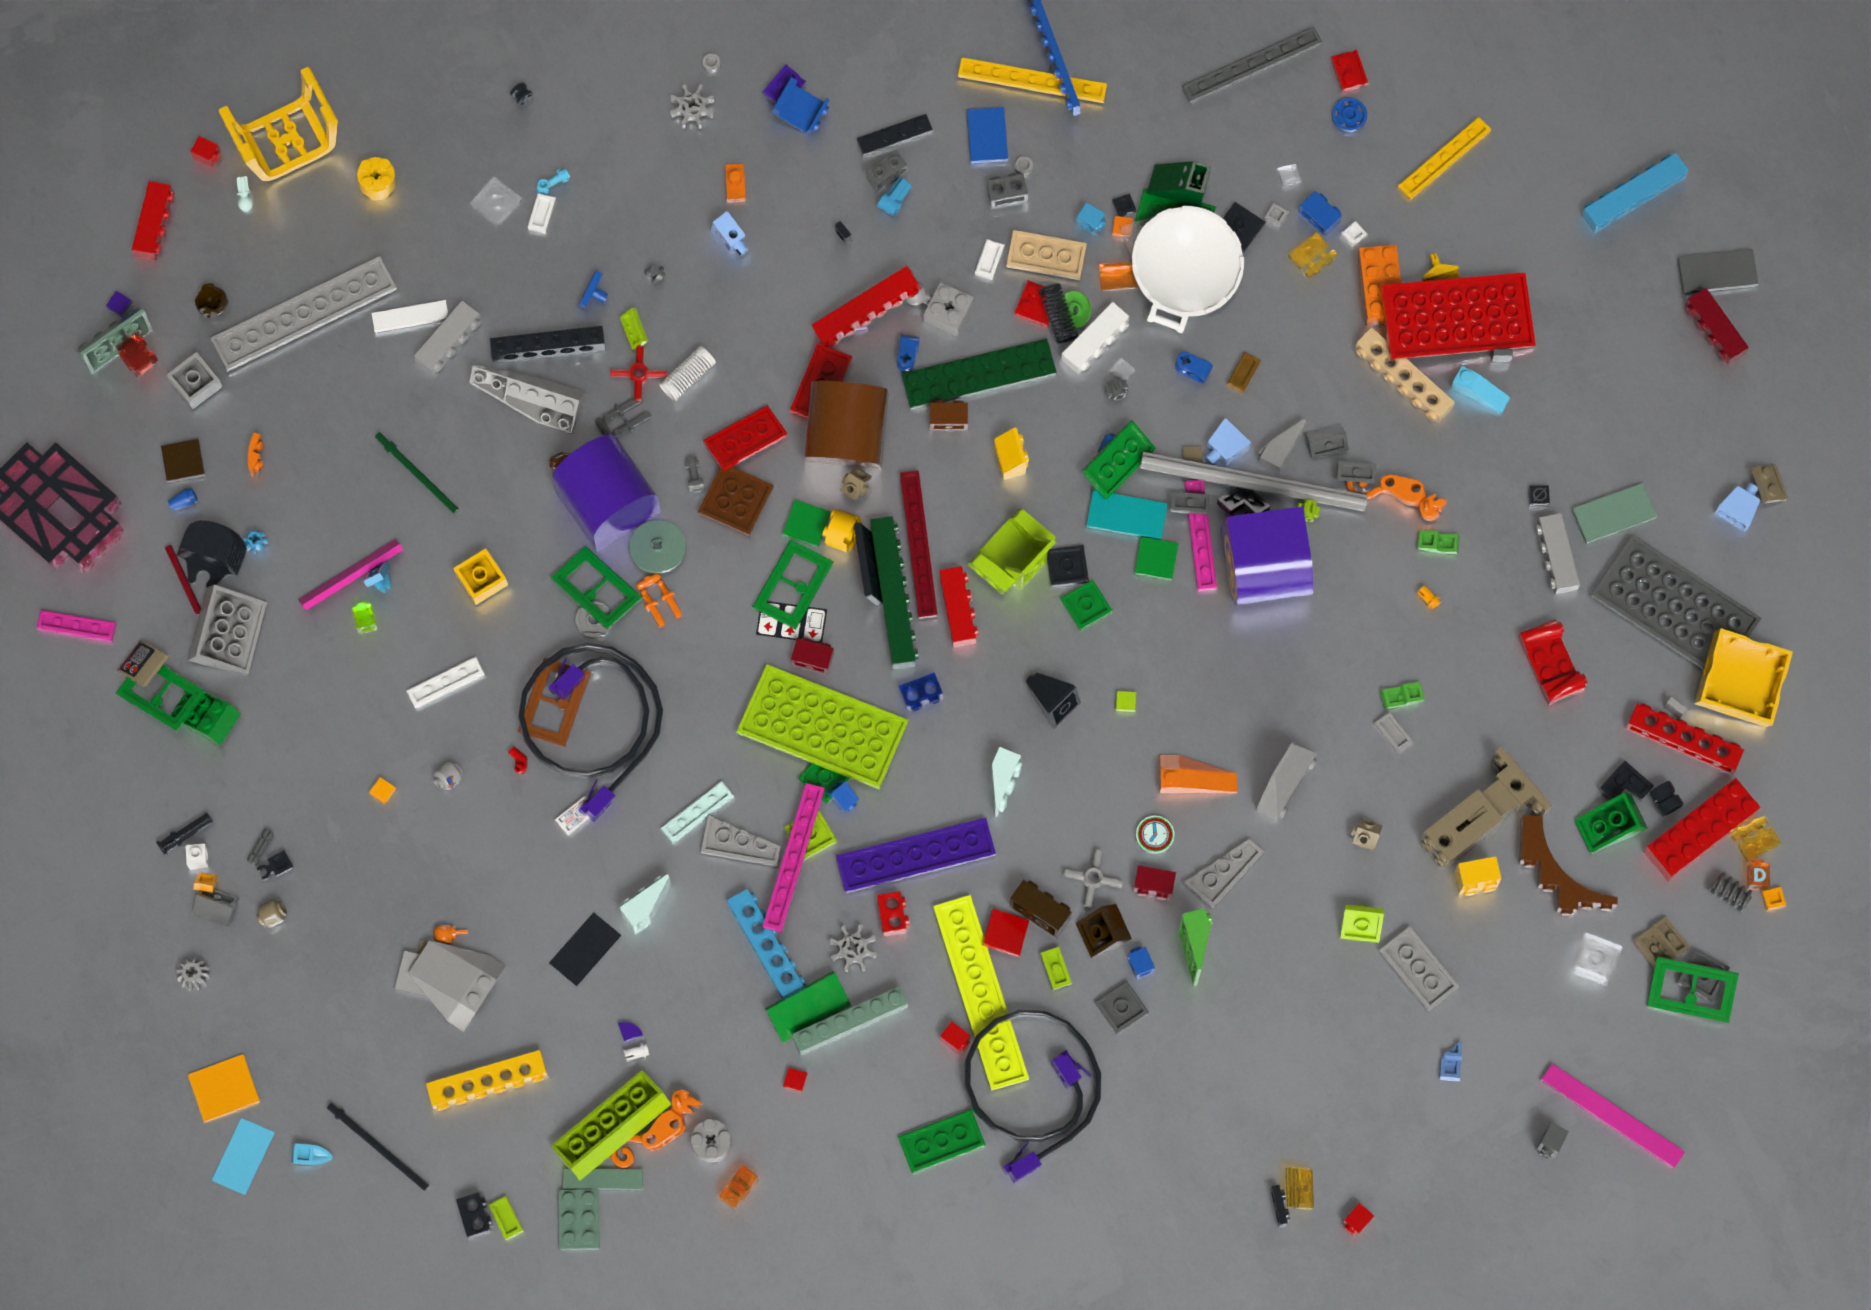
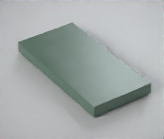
[1572,483,1657,544]

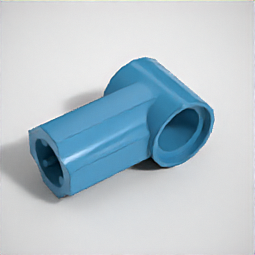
[877,178,912,216]

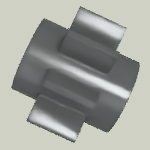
[1105,377,1129,401]

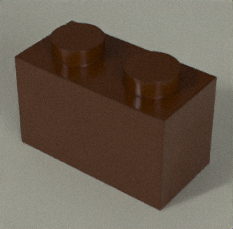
[930,400,968,430]

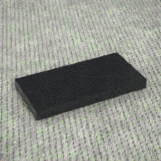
[854,522,882,605]

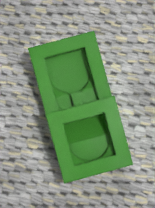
[1418,530,1460,555]
[1380,682,1425,710]

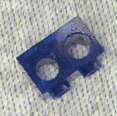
[899,672,943,712]

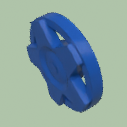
[1332,98,1367,132]

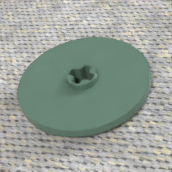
[629,520,686,573]

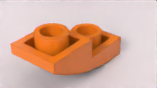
[248,432,264,477]

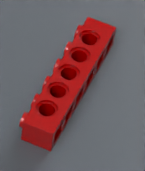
[1626,703,1744,775]

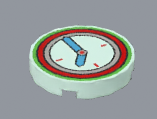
[1136,816,1175,855]

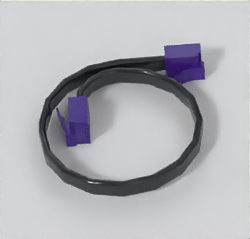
[964,1010,1101,1183]

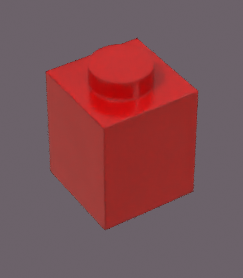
[190,136,222,168]
[940,1021,971,1054]
[1342,1203,1374,1236]

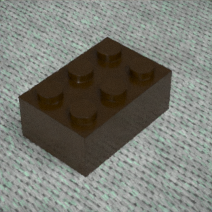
[1009,879,1072,939]

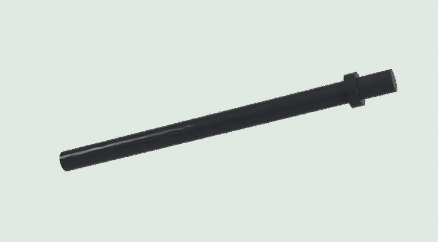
[327,1103,430,1191]

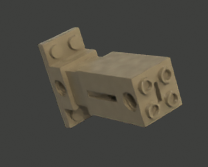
[1421,746,1552,870]

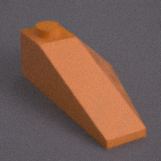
[1159,755,1237,793]

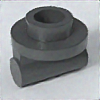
[644,265,665,283]

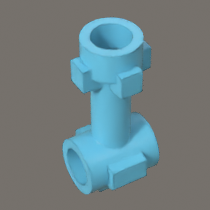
[536,168,570,195]

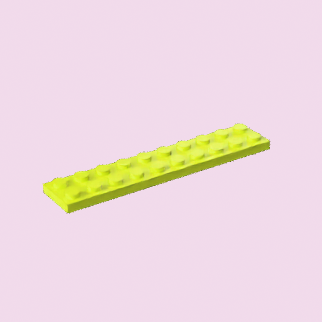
[933,895,1029,1091]

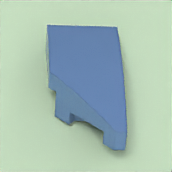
[1440,1042,1462,1081]

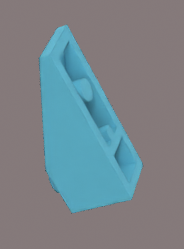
[1451,366,1510,414]

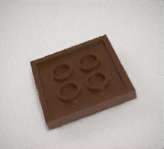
[698,467,774,537]

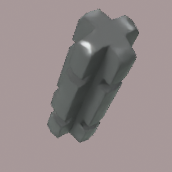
[247,829,274,865]

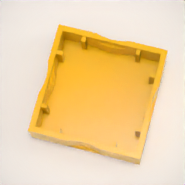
[1694,628,1793,727]

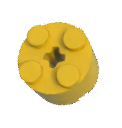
[357,157,396,200]
[823,509,862,553]

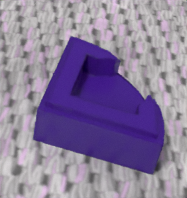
[618,1022,643,1042]

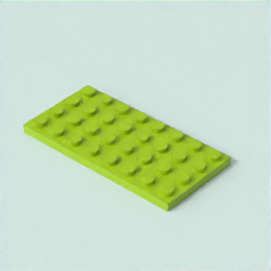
[737,664,909,790]

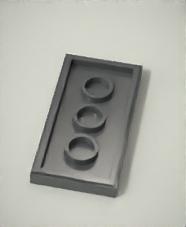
[1678,249,1759,294]

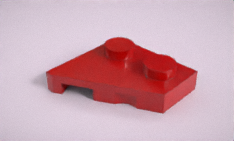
[1014,280,1049,328]

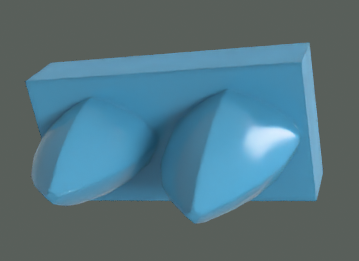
[364,560,391,593]

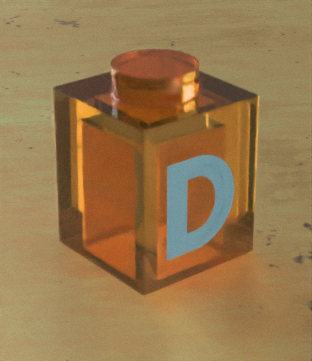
[1747,860,1770,890]

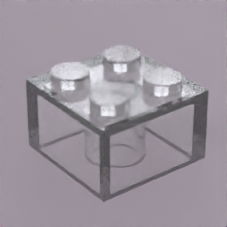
[1570,933,1623,987]

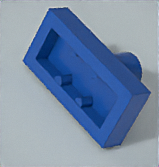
[577,270,608,310]

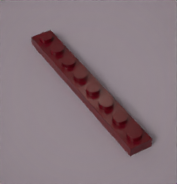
[900,470,938,619]

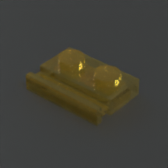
[1286,1167,1314,1210]

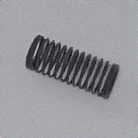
[1038,283,1079,344]

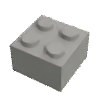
[167,352,222,410]

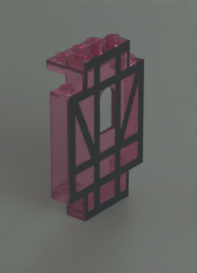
[0,442,124,574]

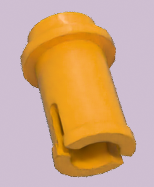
[1417,585,1441,609]

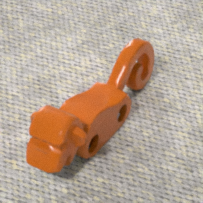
[1347,474,1447,521]
[610,1089,703,1168]

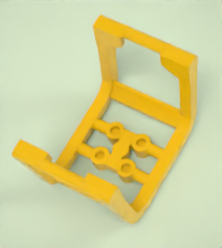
[218,67,338,181]

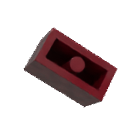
[791,638,834,674]
[1133,865,1176,900]

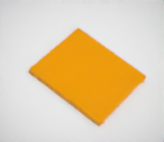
[188,1054,260,1122]

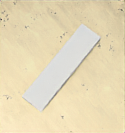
[372,300,449,333]
[407,657,485,709]

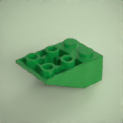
[171,692,241,746]

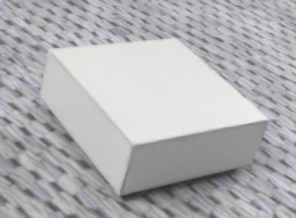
[1341,221,1368,248]

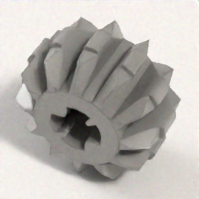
[176,957,210,991]

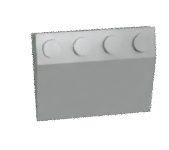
[188,584,267,675]

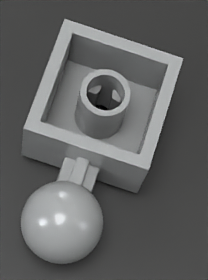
[905,282,974,337]

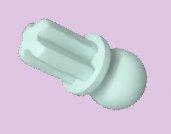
[236,176,253,211]

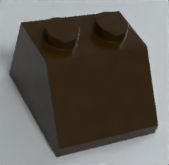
[1076,904,1132,958]

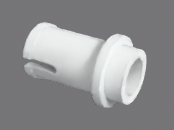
[624,1043,650,1062]

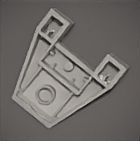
[1257,742,1317,822]

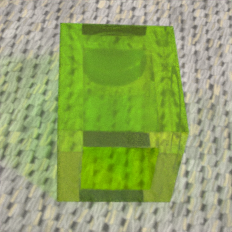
[352,602,378,634]

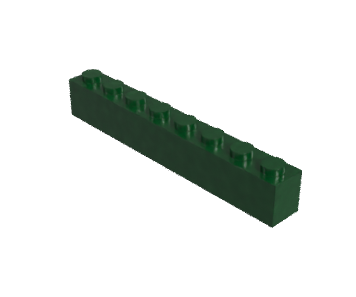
[870,516,919,670]

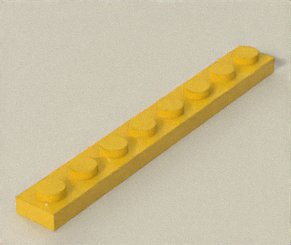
[958,57,1107,103]

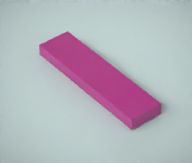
[36,610,117,642]

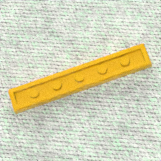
[1397,116,1491,201]

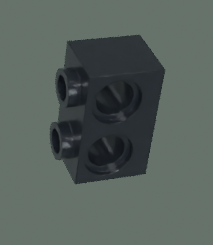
[456,1192,493,1240]

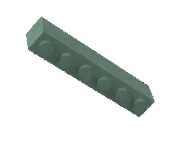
[792,986,908,1056]

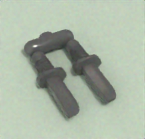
[595,398,652,436]

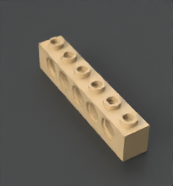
[1355,328,1455,423]

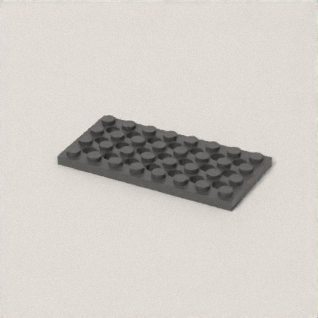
[1591,534,1761,670]

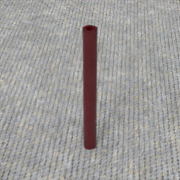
[165,545,201,615]

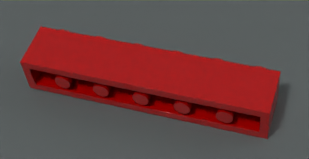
[812,266,922,347]

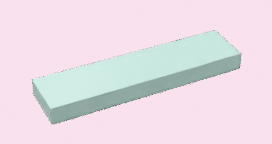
[661,781,734,844]

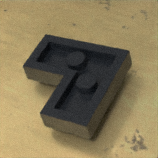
[1217,487,1271,516]
[1599,761,1654,801]

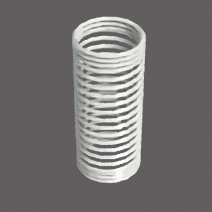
[659,346,716,401]

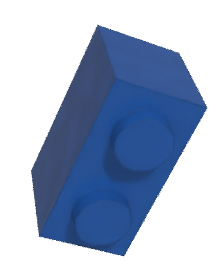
[1298,191,1342,237]

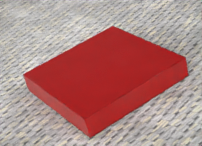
[982,908,1029,958]

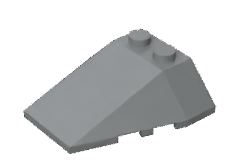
[408,940,506,1032]

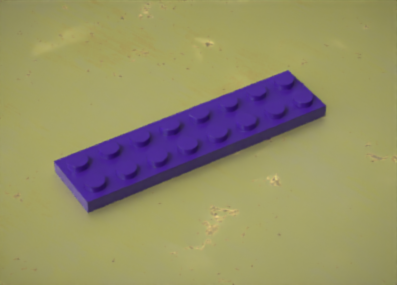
[836,818,996,894]

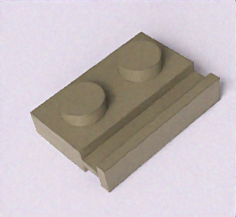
[1751,464,1788,504]

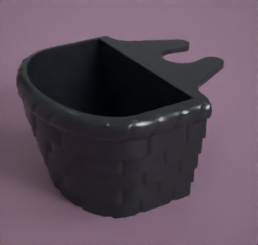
[177,520,247,588]

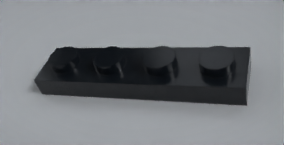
[857,114,933,157]

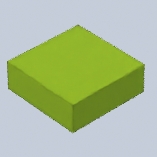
[1116,691,1136,712]

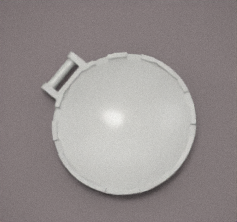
[1132,206,1244,334]

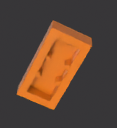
[725,163,746,202]

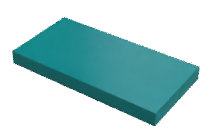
[1086,490,1168,540]

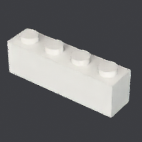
[1061,302,1129,374]

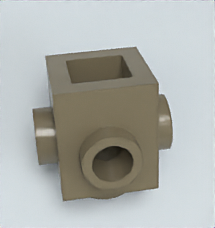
[840,466,872,500]
[1351,818,1383,850]

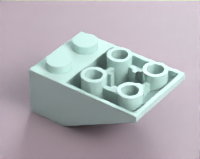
[991,747,1023,817]
[619,874,671,934]

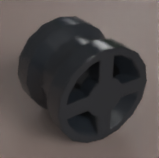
[510,82,534,106]

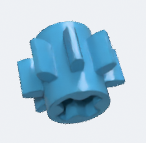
[243,529,268,554]

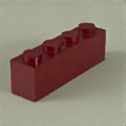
[1685,288,1749,365]

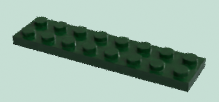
[901,338,1057,410]

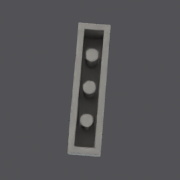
[414,301,481,375]
[1535,513,1580,594]

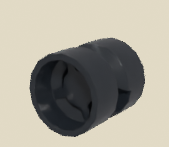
[1648,781,1684,817]

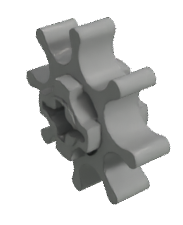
[670,84,714,129]
[830,925,877,973]

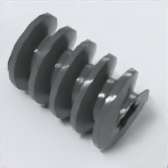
[1709,872,1752,913]

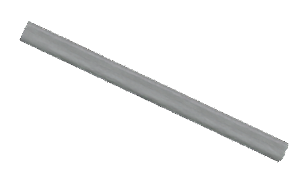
[1140,452,1368,512]

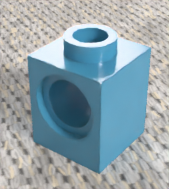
[1076,202,1106,235]

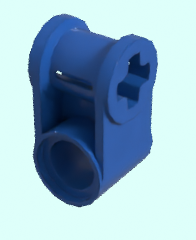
[897,334,920,372]
[1175,352,1213,383]

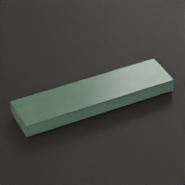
[563,1169,643,1190]

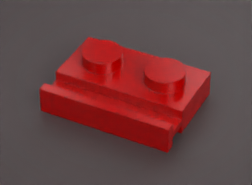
[1331,49,1368,92]

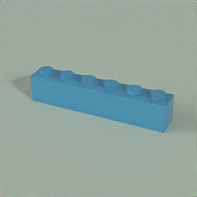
[1582,153,1689,233]

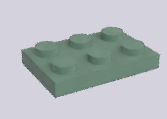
[559,1189,600,1250]

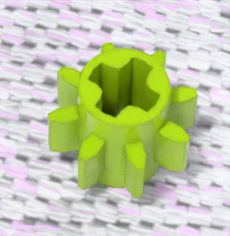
[1298,499,1320,522]

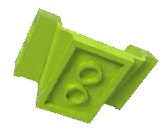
[966,509,1056,594]

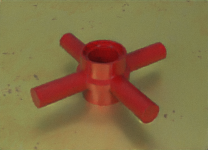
[610,346,667,401]

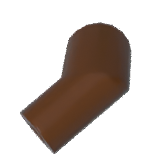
[549,452,570,469]

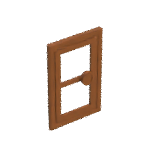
[518,658,591,747]

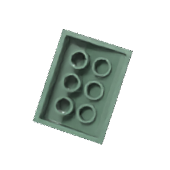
[76,307,153,374]

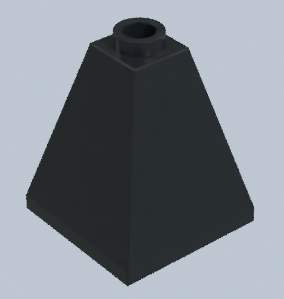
[1026,672,1081,729]

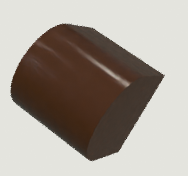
[804,381,889,469]

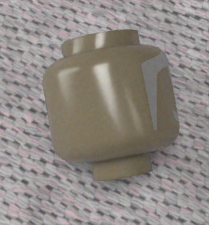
[257,899,287,928]

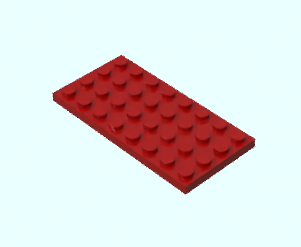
[1379,272,1536,360]

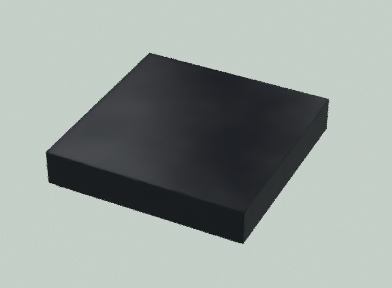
[1047,545,1089,588]

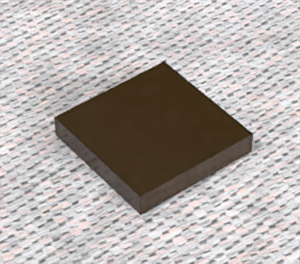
[161,439,205,483]

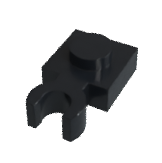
[257,850,294,881]

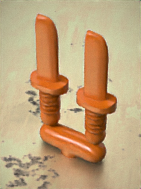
[636,573,682,628]

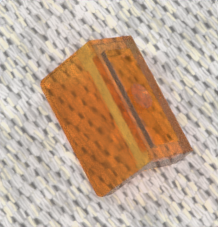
[1099,261,1138,291]

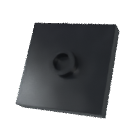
[1223,202,1266,253]

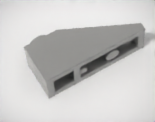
[1258,419,1307,474]

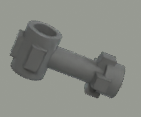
[685,456,705,493]

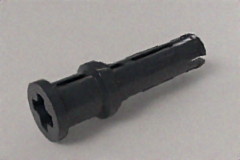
[156,812,213,856]

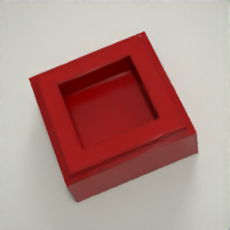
[783,1068,808,1093]

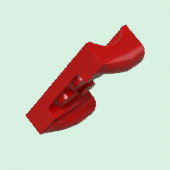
[1518,619,1587,706]

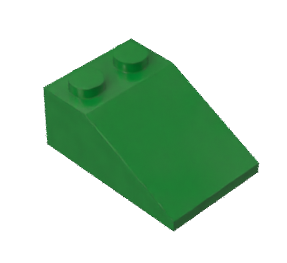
[1574,792,1648,854]

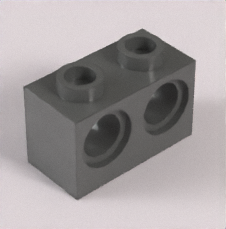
[866,151,908,192]
[987,173,1028,208]
[1536,1123,1569,1159]

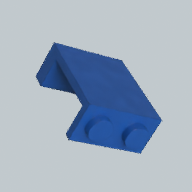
[770,77,829,135]

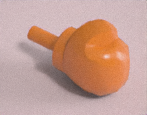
[433,925,468,945]

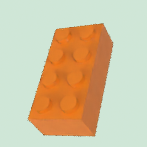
[1357,245,1401,326]

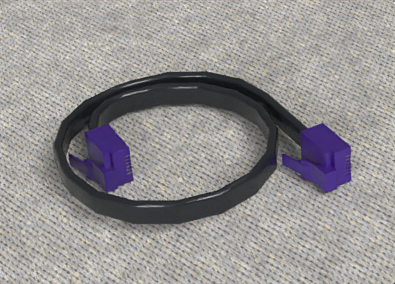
[518,643,663,822]

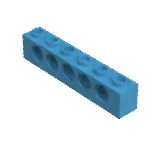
[727,889,806,999]

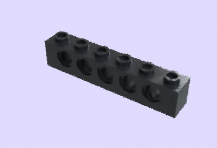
[490,326,606,363]

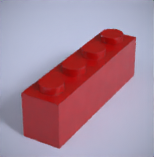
[131,181,175,260]
[939,566,979,647]

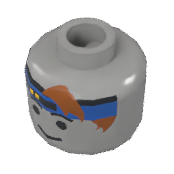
[433,762,463,791]

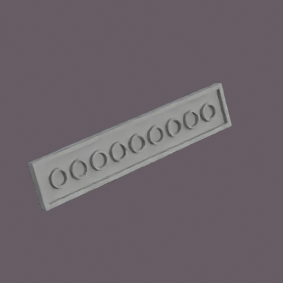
[210,256,397,372]

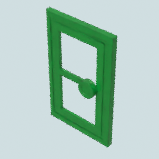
[752,540,834,630]
[551,546,643,630]
[116,665,206,732]
[1647,956,1739,1023]

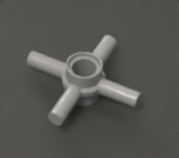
[1064,850,1123,908]

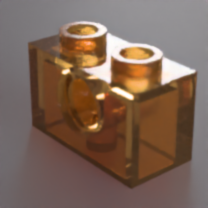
[719,1165,759,1211]

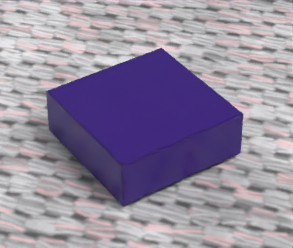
[106,291,132,317]

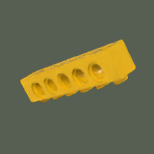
[426,1050,548,1110]

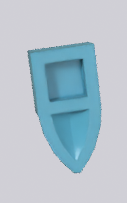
[291,1143,333,1165]

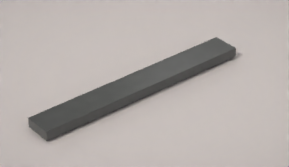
[1182,27,1322,103]

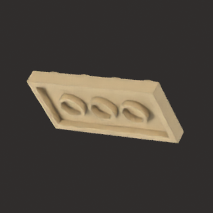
[1006,230,1087,280]

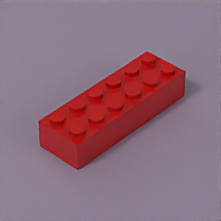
[1644,778,1761,882]

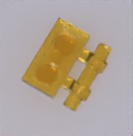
[1288,232,1338,278]
[1731,816,1782,863]

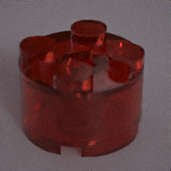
[115,335,158,378]

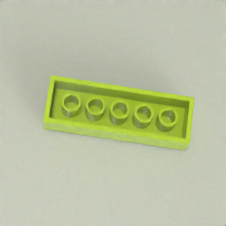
[551,1070,671,1181]

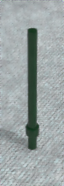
[375,432,459,514]

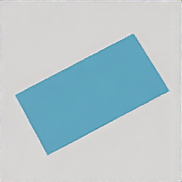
[211,1118,275,1195]

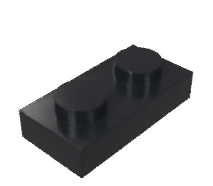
[1270,1185,1290,1228]

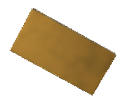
[1227,352,1261,393]

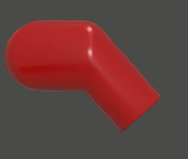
[508,746,528,774]

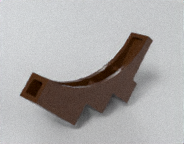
[1519,815,1618,916]

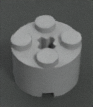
[691,1119,731,1162]

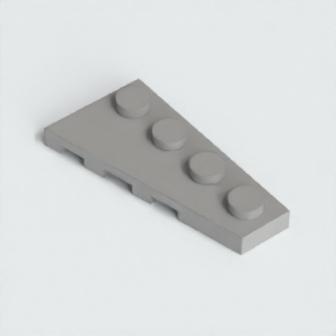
[701,815,781,867]
[1183,839,1264,909]

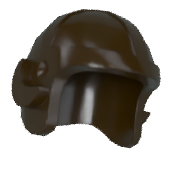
[195,283,229,318]

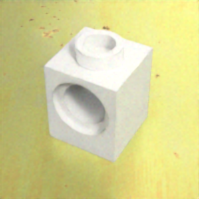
[186,844,209,869]

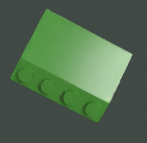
[1178,908,1212,986]

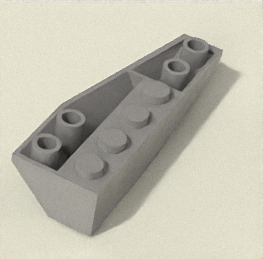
[469,365,586,434]

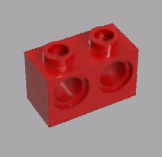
[877,891,910,937]

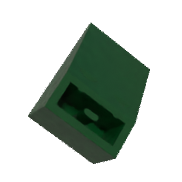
[1146,161,1211,208]

